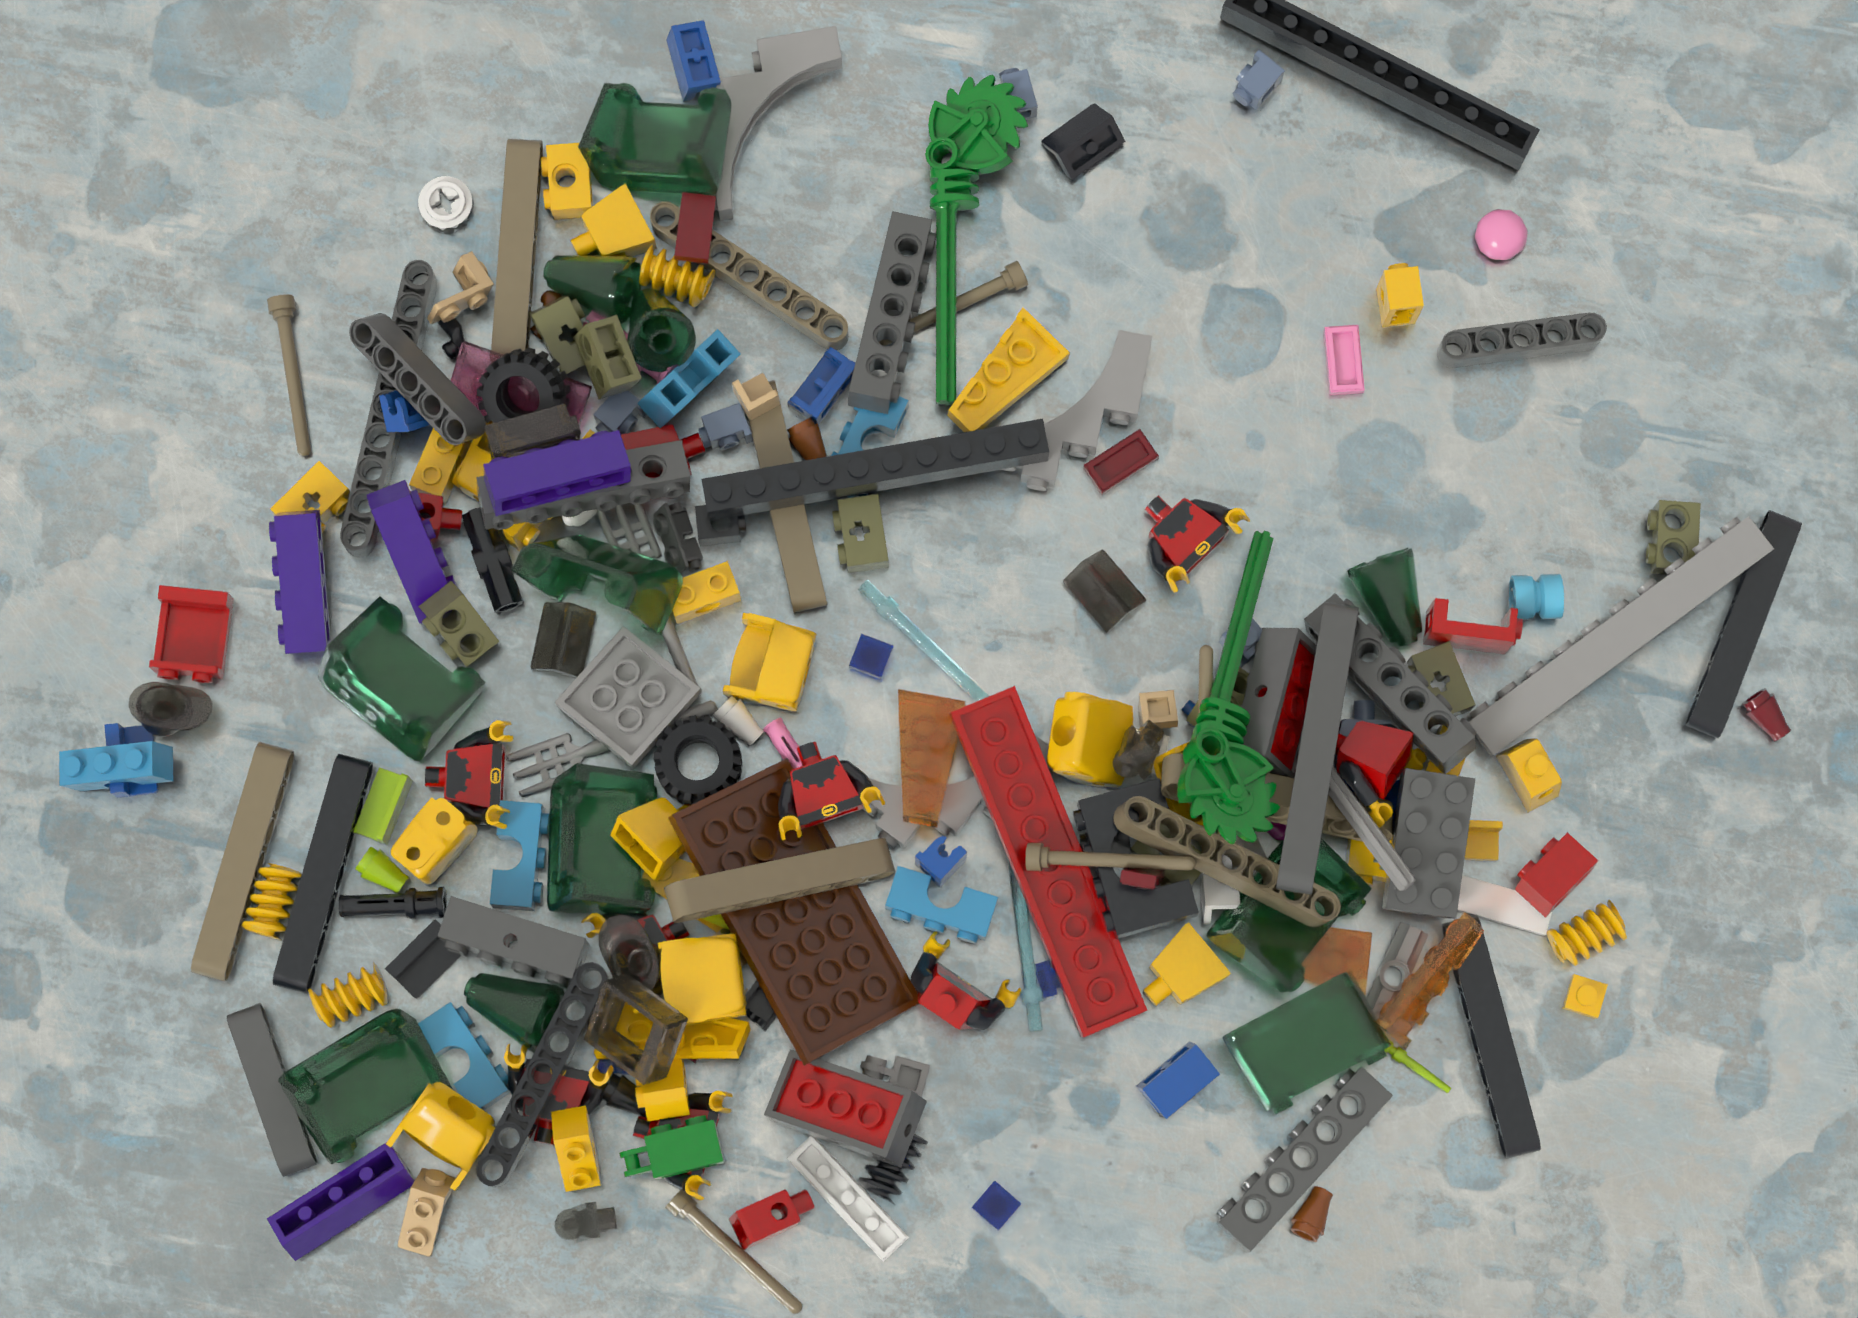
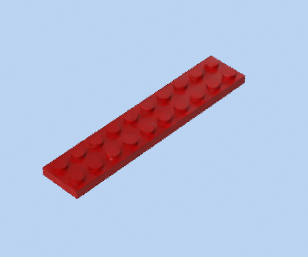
[949,686,1147,1037]

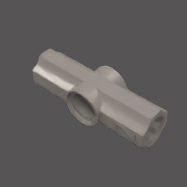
[1358,922,1429,1031]

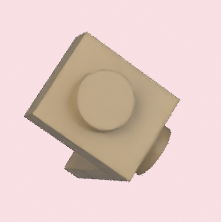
[427,251,494,324]
[398,1167,455,1257]

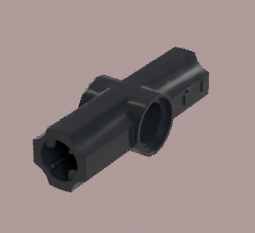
[462,507,523,613]

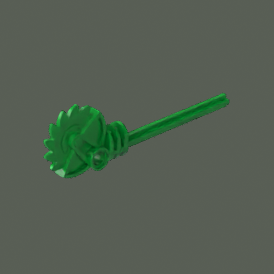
[925,75,1028,405]
[1177,530,1280,844]

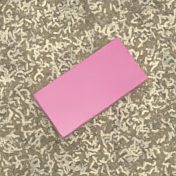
[1324,325,1365,396]

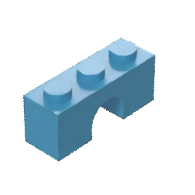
[637,329,741,428]
[831,396,909,496]
[59,741,173,791]
[490,800,550,912]
[885,866,998,944]
[415,1002,511,1110]

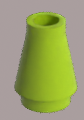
[355,847,409,894]

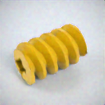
[639,244,716,307]
[241,863,302,941]
[1547,900,1627,966]
[308,962,388,1028]

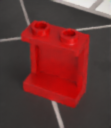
[149,585,234,683]
[1423,598,1523,655]

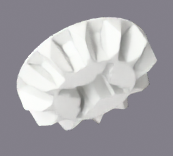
[418,176,473,230]

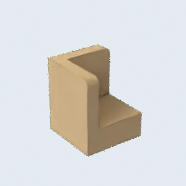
[732,373,780,421]
[1138,690,1178,742]

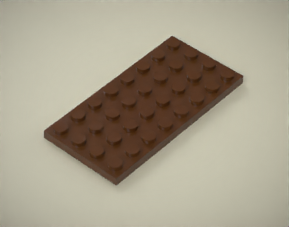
[668,758,920,1066]

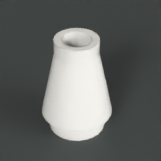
[713,695,764,746]

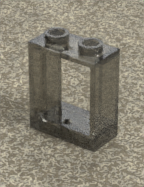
[484,404,581,460]
[584,974,688,1085]

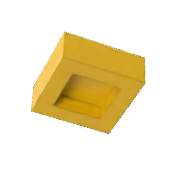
[1562,974,1608,1019]

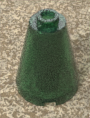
[543,255,641,324]
[627,288,696,372]
[1347,548,1422,647]
[464,973,565,1053]

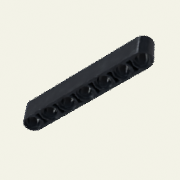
[1685,510,1802,739]
[273,754,373,994]
[1442,915,1541,1159]
[476,962,609,1188]

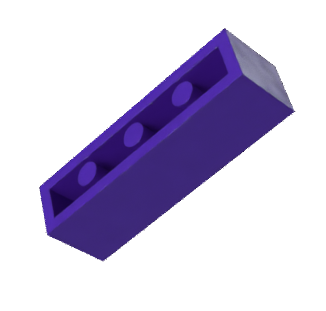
[483,430,631,516]
[366,480,458,624]
[269,510,331,654]
[267,1142,415,1261]

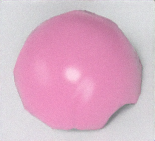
[1475,209,1528,261]

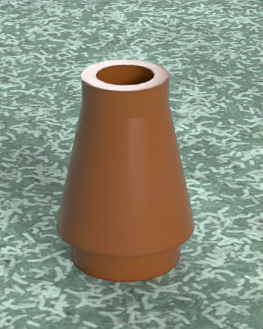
[787,418,827,460]
[1291,1186,1333,1242]

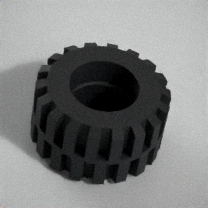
[477,348,571,440]
[653,715,742,804]

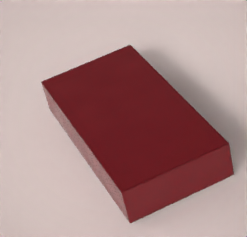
[674,192,716,264]
[1083,429,1159,495]
[1120,868,1165,889]

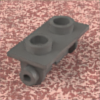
[653,502,703,577]

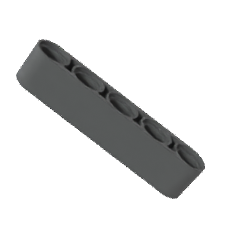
[1437,312,1607,368]
[349,313,486,445]
[226,1003,317,1177]

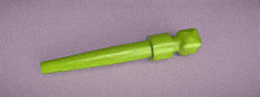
[1378,1038,1451,1093]

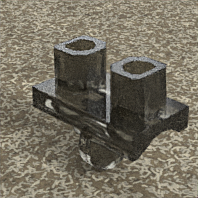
[1113,720,1164,780]
[554,1202,617,1243]

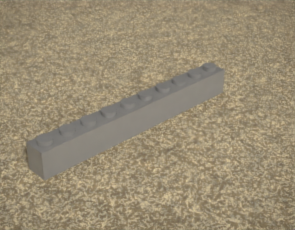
[1469,516,1774,757]

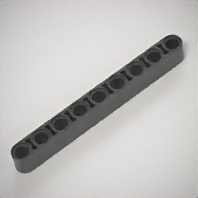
[340,260,437,557]
[1276,601,1359,895]

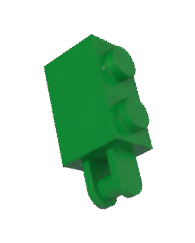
[619,1115,725,1180]

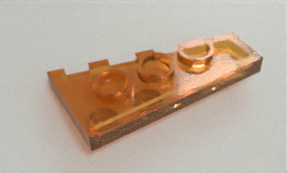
[898,689,966,828]

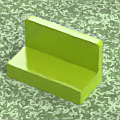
[353,767,413,845]

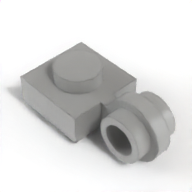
[860,1055,930,1097]

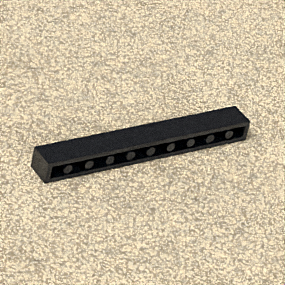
[1220,0,1540,170]
[701,419,1049,521]

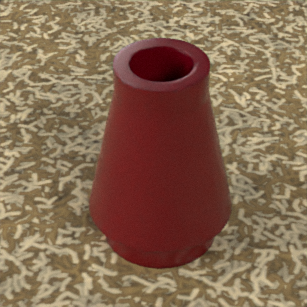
[1743,688,1791,742]

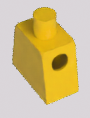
[570,184,657,264]
[1496,739,1562,813]
[610,797,690,881]
[1143,922,1231,1006]

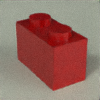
[1515,832,1599,918]

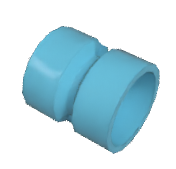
[1509,574,1564,620]

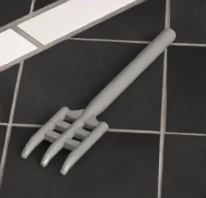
[598,504,698,686]
[507,700,717,796]

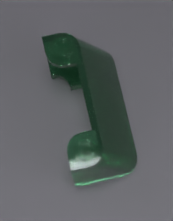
[578,83,732,195]
[512,534,683,635]
[318,596,485,761]
[547,763,657,913]
[1206,838,1372,993]
[1222,971,1391,1115]
[278,1008,453,1165]

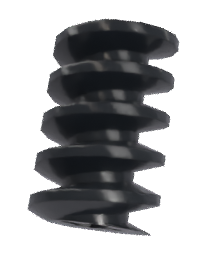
[858,1134,928,1204]

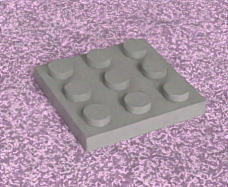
[555,626,702,769]

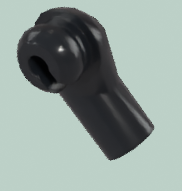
[438,318,466,360]

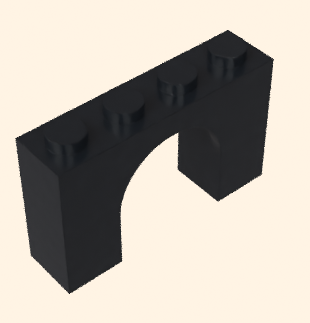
[1073,778,1199,939]

